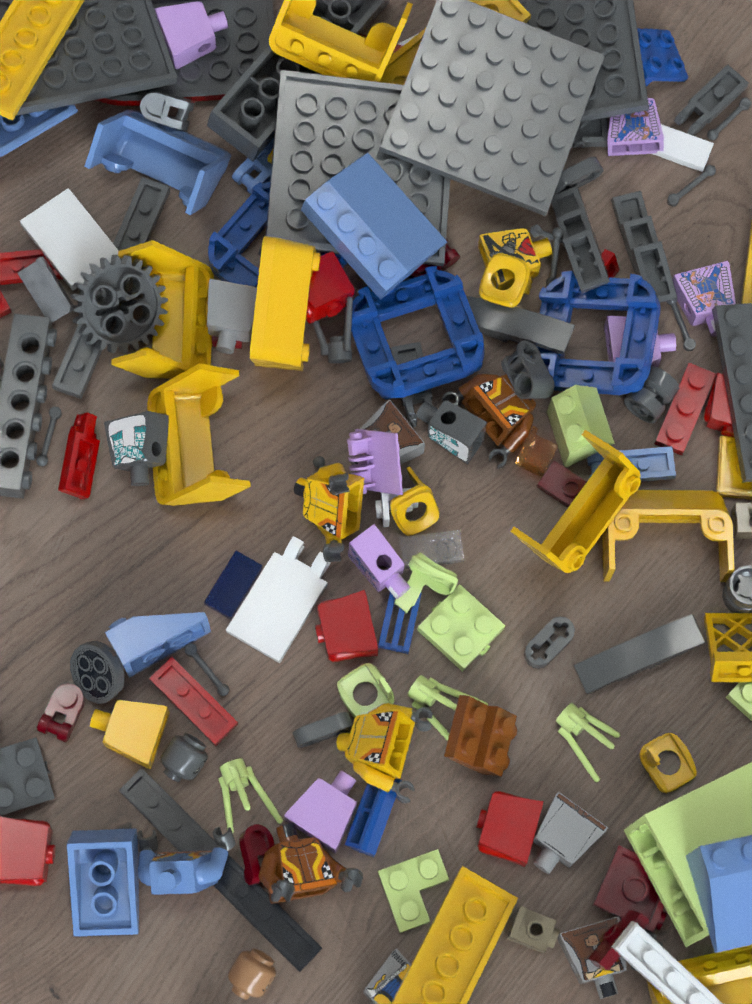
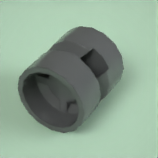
[623,366,680,423]
[722,565,752,613]

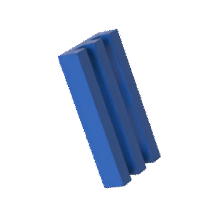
[378,592,422,654]

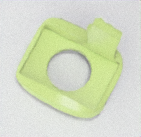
[395,553,458,613]
[337,663,394,718]

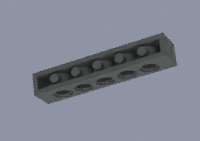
[0,314,57,499]

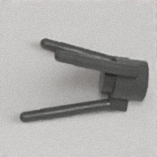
[313,296,353,363]

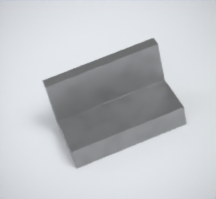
[18,257,74,323]

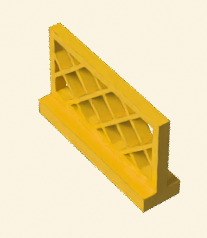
[704,613,752,682]

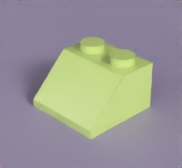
[547,385,615,467]

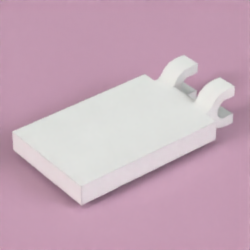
[20,188,119,299]
[226,536,331,663]

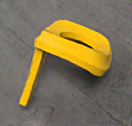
[479,253,533,308]
[390,466,440,536]
[639,733,697,794]

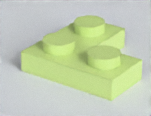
[378,849,449,933]

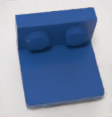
[637,28,689,86]

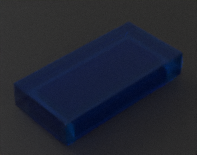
[204,551,263,620]

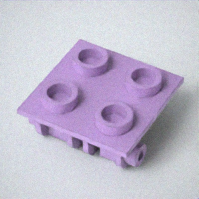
[347,429,403,495]

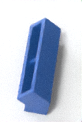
[345,778,402,857]

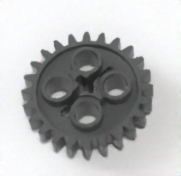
[70,255,168,354]

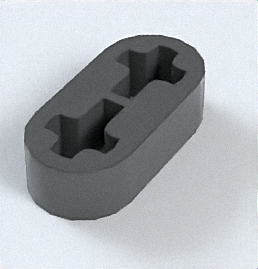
[554,156,604,195]
[524,616,575,669]
[293,712,353,748]

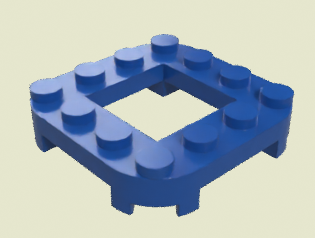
[208,182,347,287]
[351,266,485,399]
[531,271,661,395]

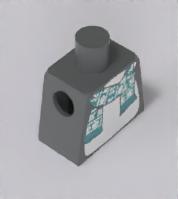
[416,400,487,465]
[104,411,169,486]

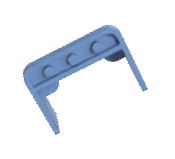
[84,110,231,215]

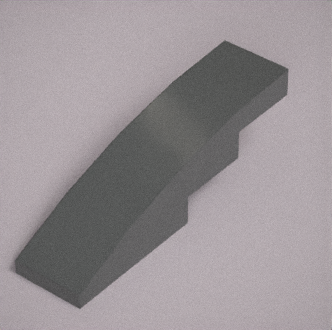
[551,186,610,293]
[611,190,677,303]
[466,296,575,356]
[574,614,706,694]

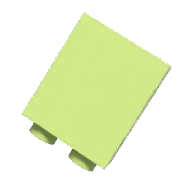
[624,762,752,947]

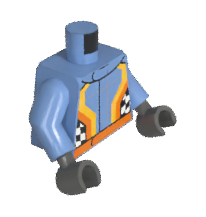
[137,827,236,895]

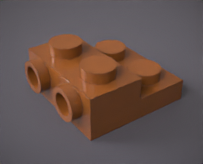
[444,695,517,777]

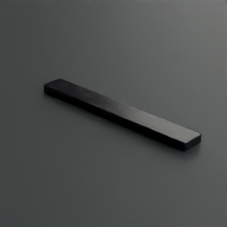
[119,768,322,972]

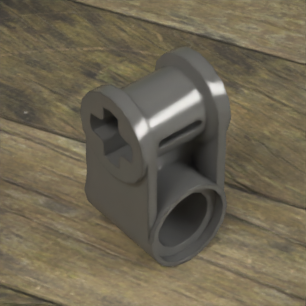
[501,340,554,399]

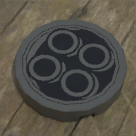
[70,641,124,704]

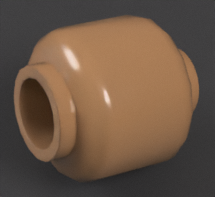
[228,948,276,1000]

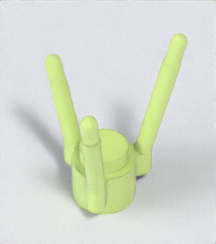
[408,675,488,741]
[556,703,620,782]
[218,758,283,833]

